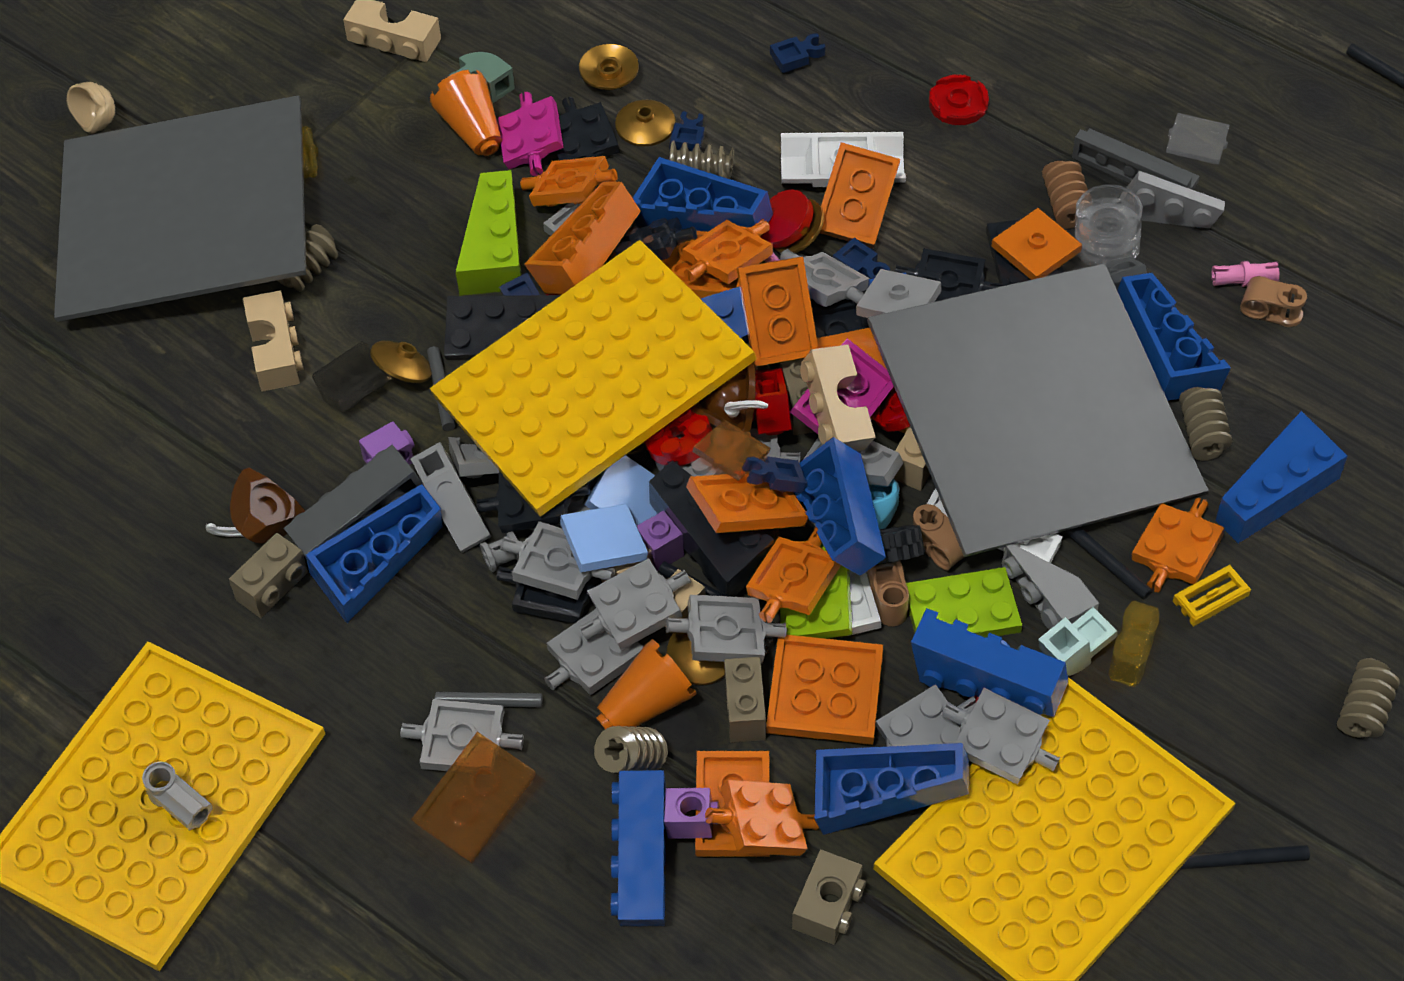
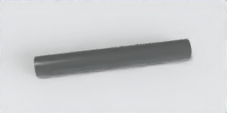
[427,347,455,431]
[435,692,543,708]

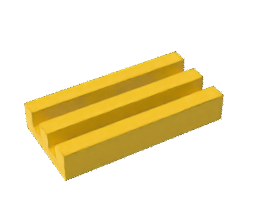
[1173,564,1251,627]

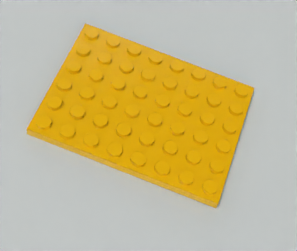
[430,240,757,517]
[0,641,325,971]
[873,677,1235,981]

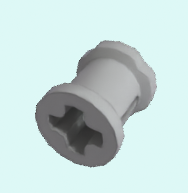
[480,531,519,572]

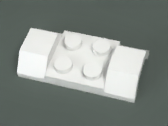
[781,132,906,187]

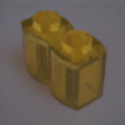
[1109,601,1159,687]

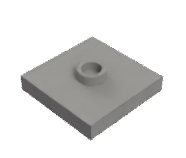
[856,269,941,318]

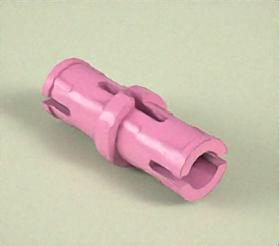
[1211,261,1279,287]

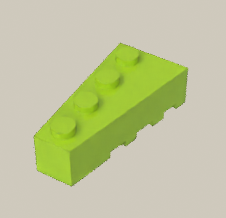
[456,170,521,296]

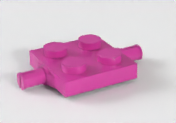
[498,92,564,176]

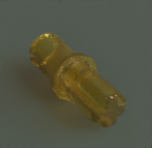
[302,126,318,178]

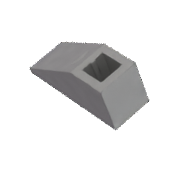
[410,442,491,553]
[1002,544,1099,630]

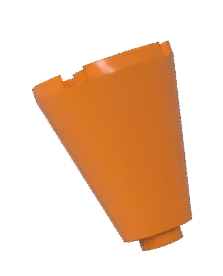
[430,70,502,156]
[596,639,697,729]

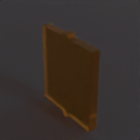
[692,420,771,481]

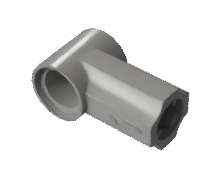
[142,761,213,831]

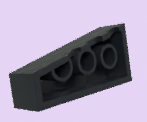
[649,460,774,597]

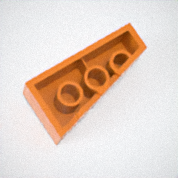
[524,182,641,294]

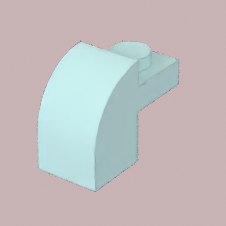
[1038,607,1117,676]

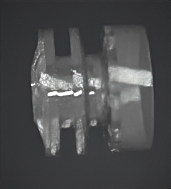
[1075,184,1143,266]

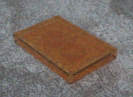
[411,731,537,863]

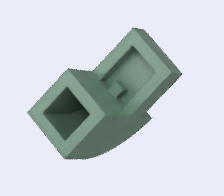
[449,52,515,104]

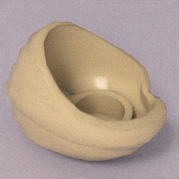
[67,81,115,134]

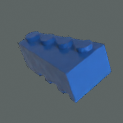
[633,157,773,231]
[1117,273,1231,401]
[794,437,886,576]
[306,484,443,623]
[911,608,1068,717]
[815,743,969,835]

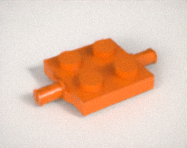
[520,156,618,207]
[682,219,773,284]
[1132,498,1224,592]
[746,527,841,623]
[705,780,819,856]

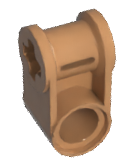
[1240,276,1307,327]
[913,504,964,570]
[866,560,909,626]

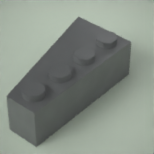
[284,444,425,557]

